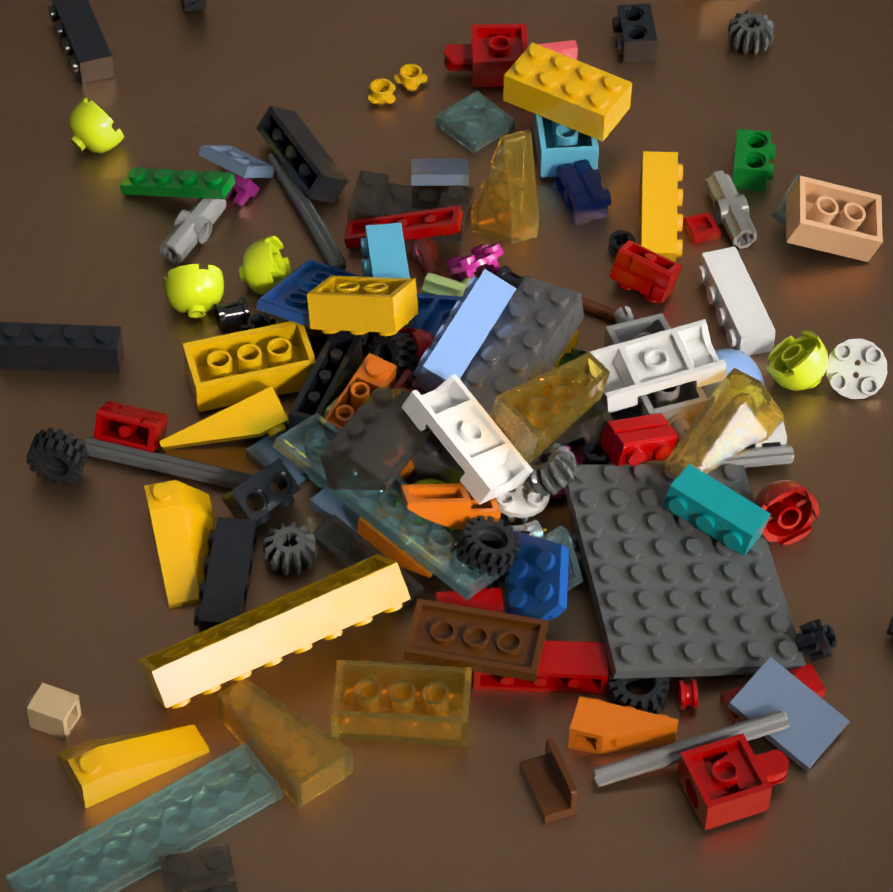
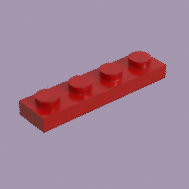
[344,205,463,248]

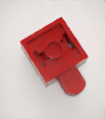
[444,24,528,87]
[677,733,789,831]

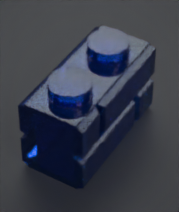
[555,159,612,225]

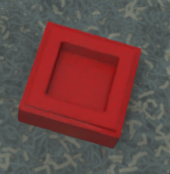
[683,212,721,245]

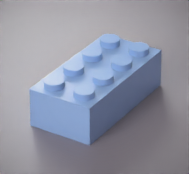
[413,269,517,394]

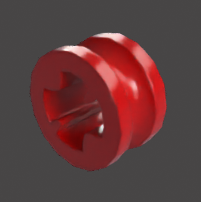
[677,679,698,710]

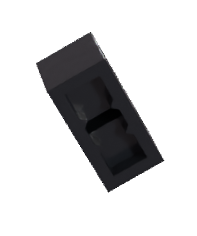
[612,4,657,63]
[221,458,301,527]

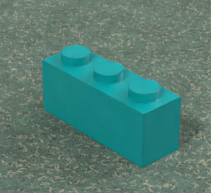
[662,464,771,556]

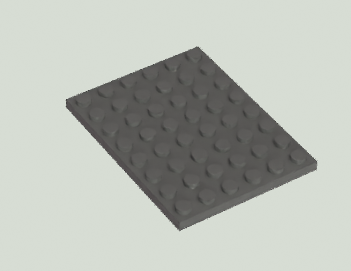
[564,463,806,679]

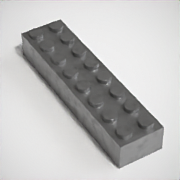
[412,277,584,494]

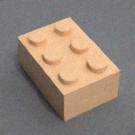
[786,176,883,262]

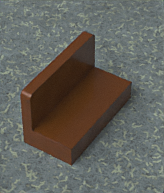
[519,738,578,824]

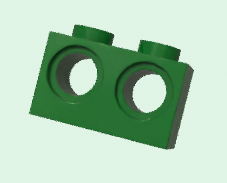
[732,128,776,192]

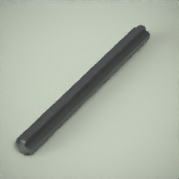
[268,153,347,270]
[83,437,254,489]

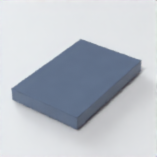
[728,657,849,772]

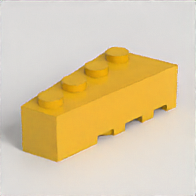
[639,151,683,262]

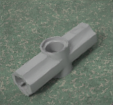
[705,170,758,249]
[159,198,226,265]

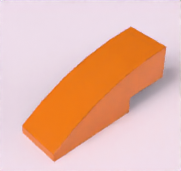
[400,483,501,530]

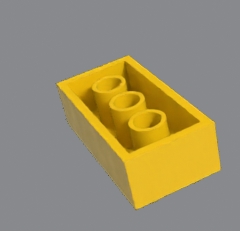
[503,42,632,142]
[182,321,316,412]

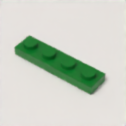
[119,167,236,199]

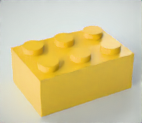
[307,276,419,336]

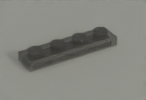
[311,514,425,614]

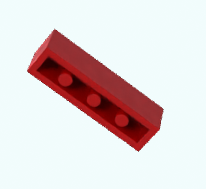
[473,639,608,695]

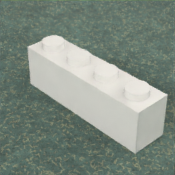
[697,247,776,356]

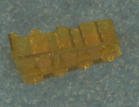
[490,352,610,464]

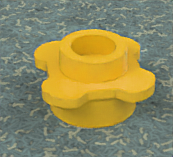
[394,64,428,91]
[368,78,396,104]

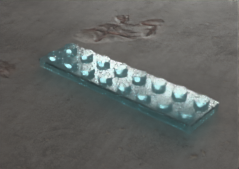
[273,413,506,600]
[6,743,283,892]

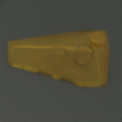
[471,129,539,244]
[664,368,784,476]

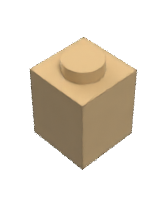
[25,682,82,740]

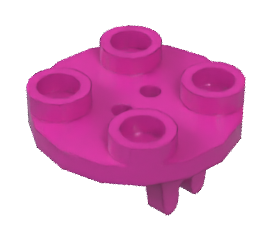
[445,243,504,281]

